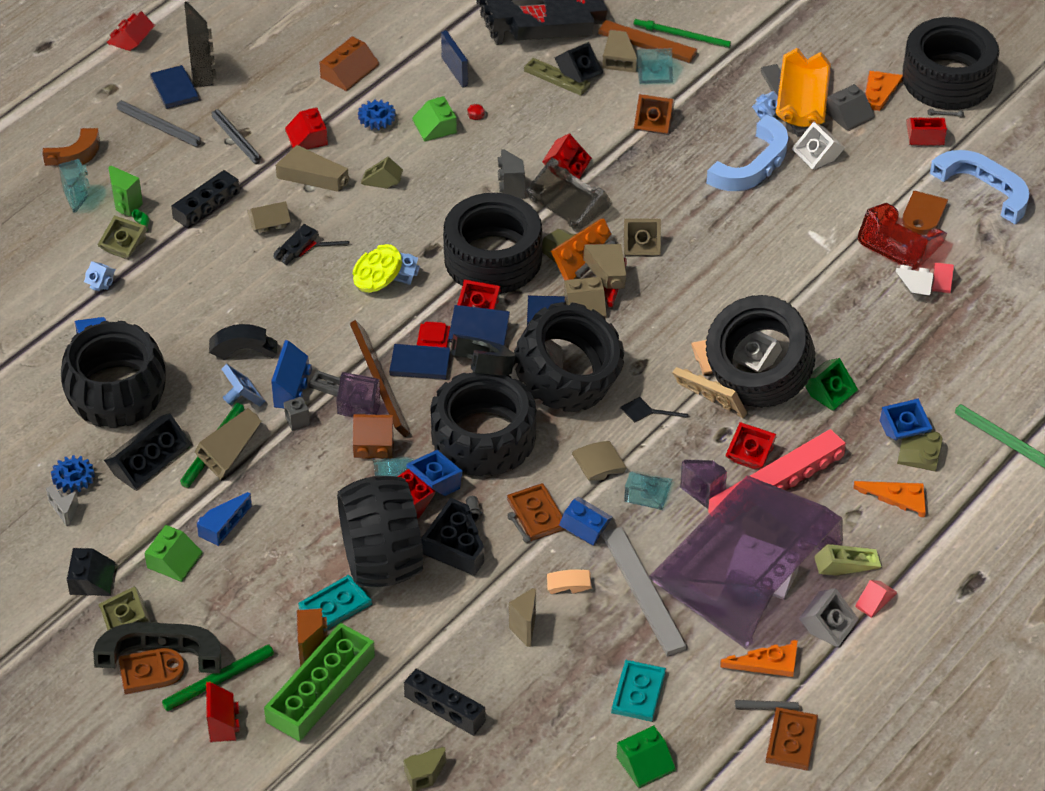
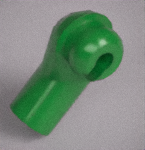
[132,209,150,232]

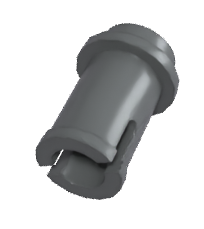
[466,496,482,521]

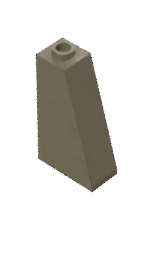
[276,145,349,192]
[194,408,261,480]

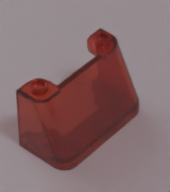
[858,203,947,270]

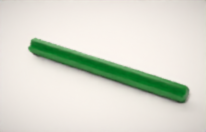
[180,403,245,488]
[955,404,1045,468]
[162,644,274,711]

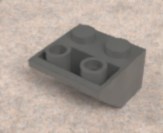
[498,149,525,199]

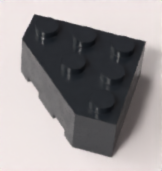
[421,498,484,576]

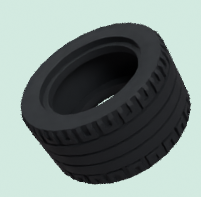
[902,17,999,110]
[443,193,542,294]
[705,295,816,408]

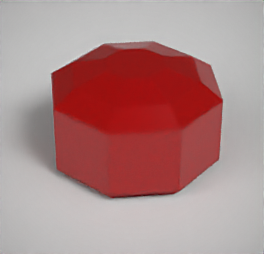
[467,104,485,120]

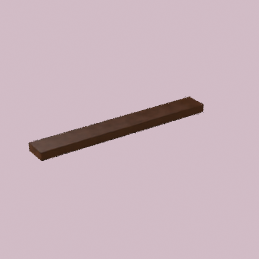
[350,320,411,437]

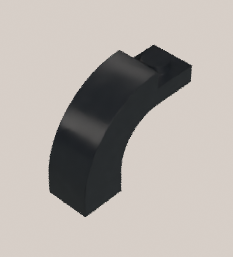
[209,324,278,360]

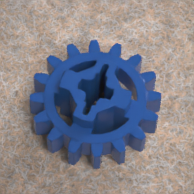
[358,99,396,130]
[51,455,95,493]

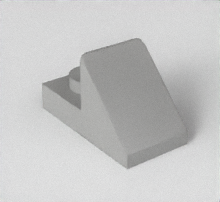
[46,485,79,526]

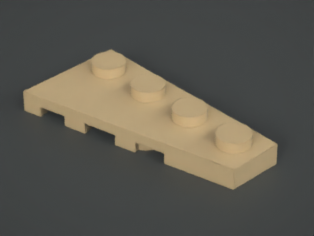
[672,367,747,418]

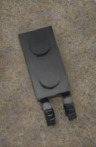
[273,224,319,265]

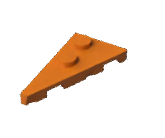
[853,481,926,518]
[720,640,798,677]

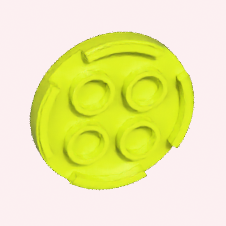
[352,244,402,293]

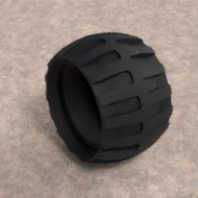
[61,320,166,428]
[337,476,424,587]

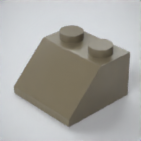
[247,201,291,233]
[564,276,607,318]

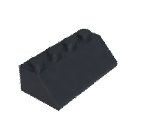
[104,413,192,490]

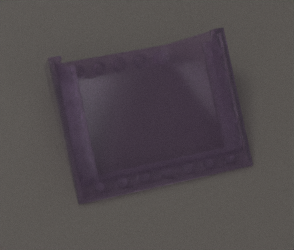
[649,475,843,649]

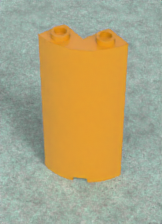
[776,47,831,127]

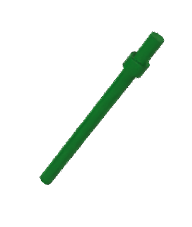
[633,19,731,48]

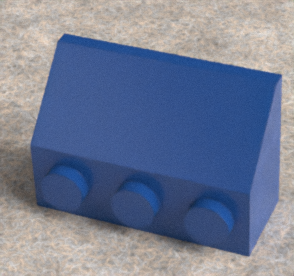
[271,340,312,409]

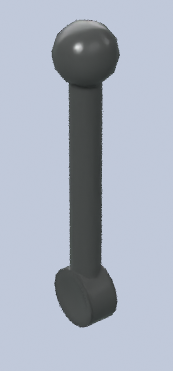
[928,109,964,117]
[507,512,531,543]

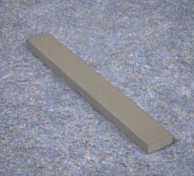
[603,527,686,656]

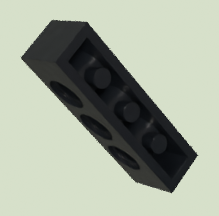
[171,170,240,229]
[404,668,486,736]

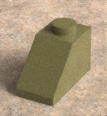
[360,156,403,189]

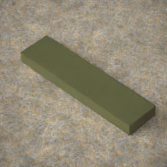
[524,58,590,96]

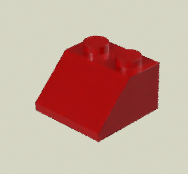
[285,107,328,150]
[206,682,240,742]

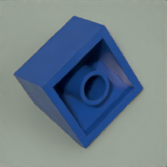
[879,398,933,440]
[406,450,462,496]
[559,497,613,545]

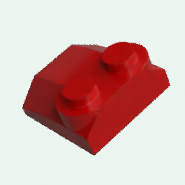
[457,279,501,310]
[725,422,777,469]

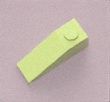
[814,544,881,576]

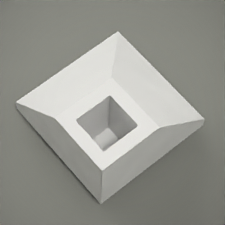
[896,265,933,295]

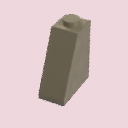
[603,30,637,73]
[583,244,626,289]

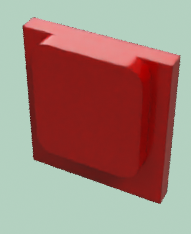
[417,321,450,347]

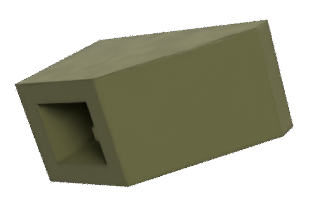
[403,747,446,791]

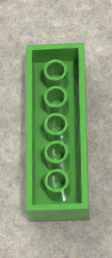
[264,623,375,742]

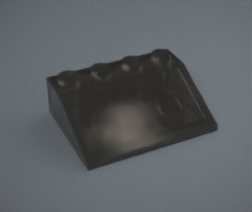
[184,1,217,87]

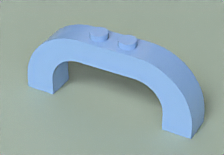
[706,114,788,191]
[930,150,1029,224]

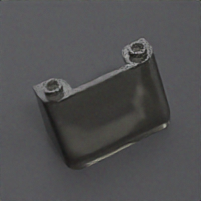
[526,158,613,230]

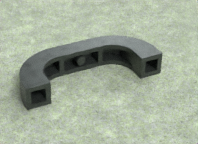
[450,334,516,375]
[93,622,221,673]

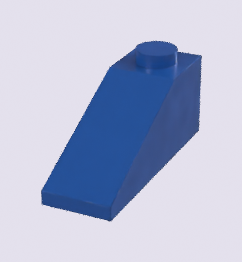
[197,492,252,546]

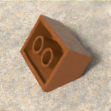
[319,36,379,91]

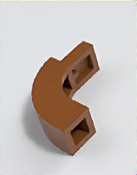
[42,128,100,170]

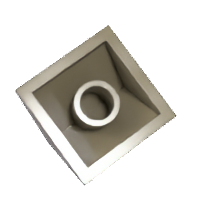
[624,219,661,255]
[509,588,536,647]

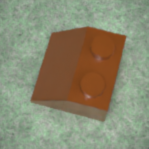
[634,94,675,134]
[353,414,394,459]
[297,608,328,667]

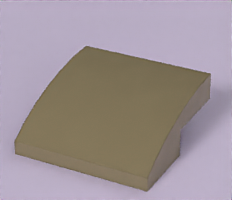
[572,441,627,481]

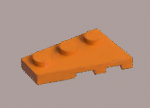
[865,71,903,111]

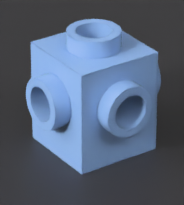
[752,91,778,119]
[394,253,420,285]
[84,261,116,291]

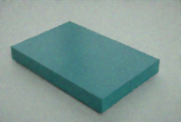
[298,575,372,630]
[611,660,666,722]

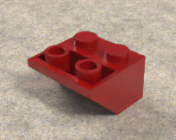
[107,10,155,51]
[906,118,947,145]
[542,133,592,181]
[397,469,435,519]

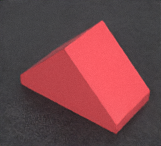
[932,263,954,293]
[855,580,897,618]

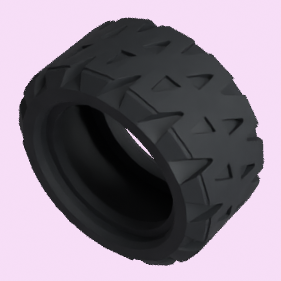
[514,302,624,412]
[430,371,536,477]

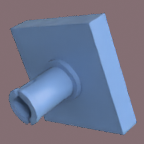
[221,364,265,407]

